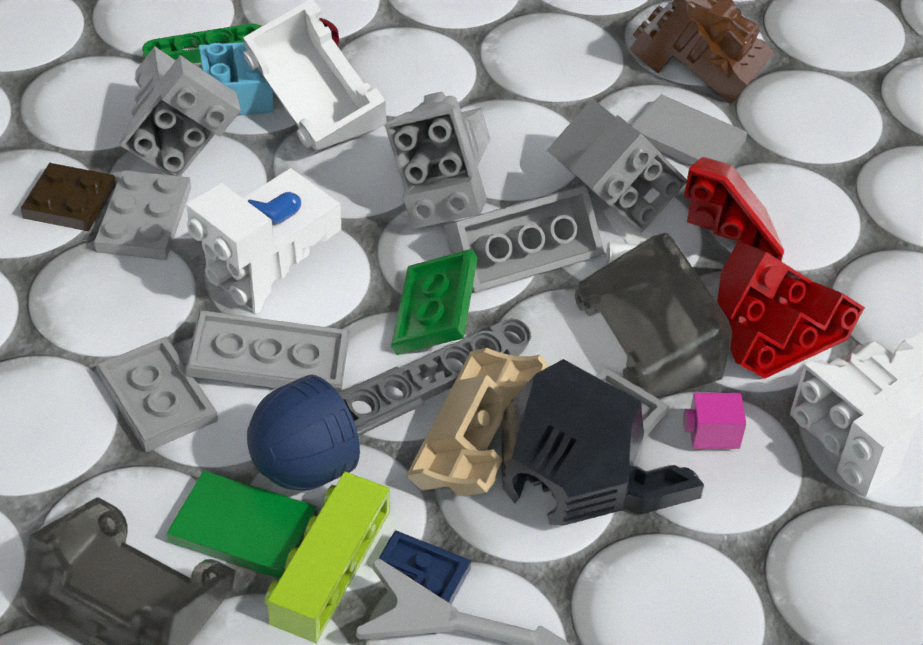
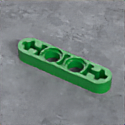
[142,23,262,63]

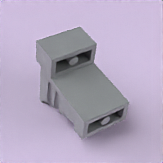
[119,47,241,176]
[384,91,490,229]
[547,99,687,233]

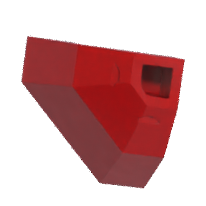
[684,157,785,261]
[716,241,865,379]

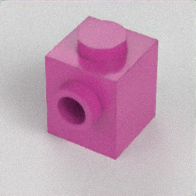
[683,393,746,449]

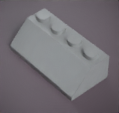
[443,186,605,293]

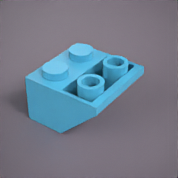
[199,42,273,115]

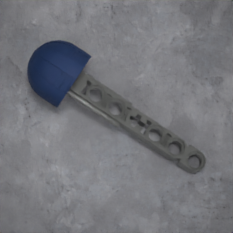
[247,318,531,491]

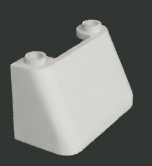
[243,0,386,151]

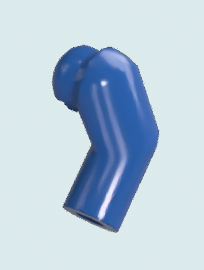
[248,192,301,224]

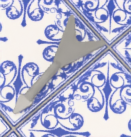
[356,559,570,645]

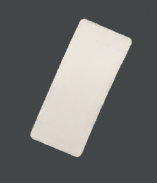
[603,207,662,246]

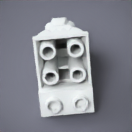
[186,168,341,314]
[790,332,923,497]

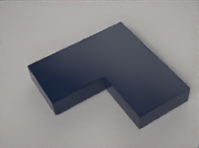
[378,530,471,635]

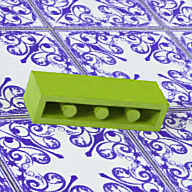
[265,471,390,644]

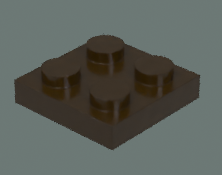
[21,162,116,232]

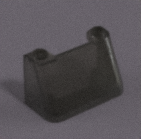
[575,233,732,398]
[20,497,236,645]

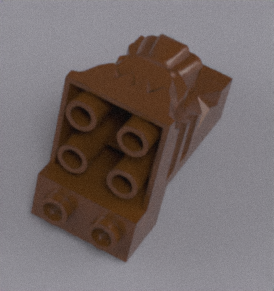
[629,0,775,104]

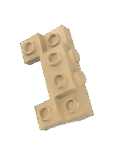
[406,348,549,496]

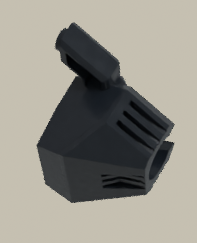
[501,359,704,525]

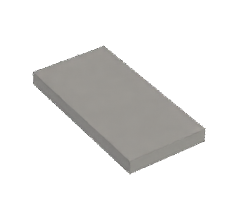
[186,310,350,393]

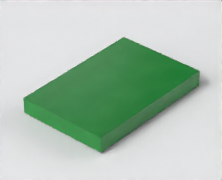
[391,249,478,355]
[166,470,317,579]

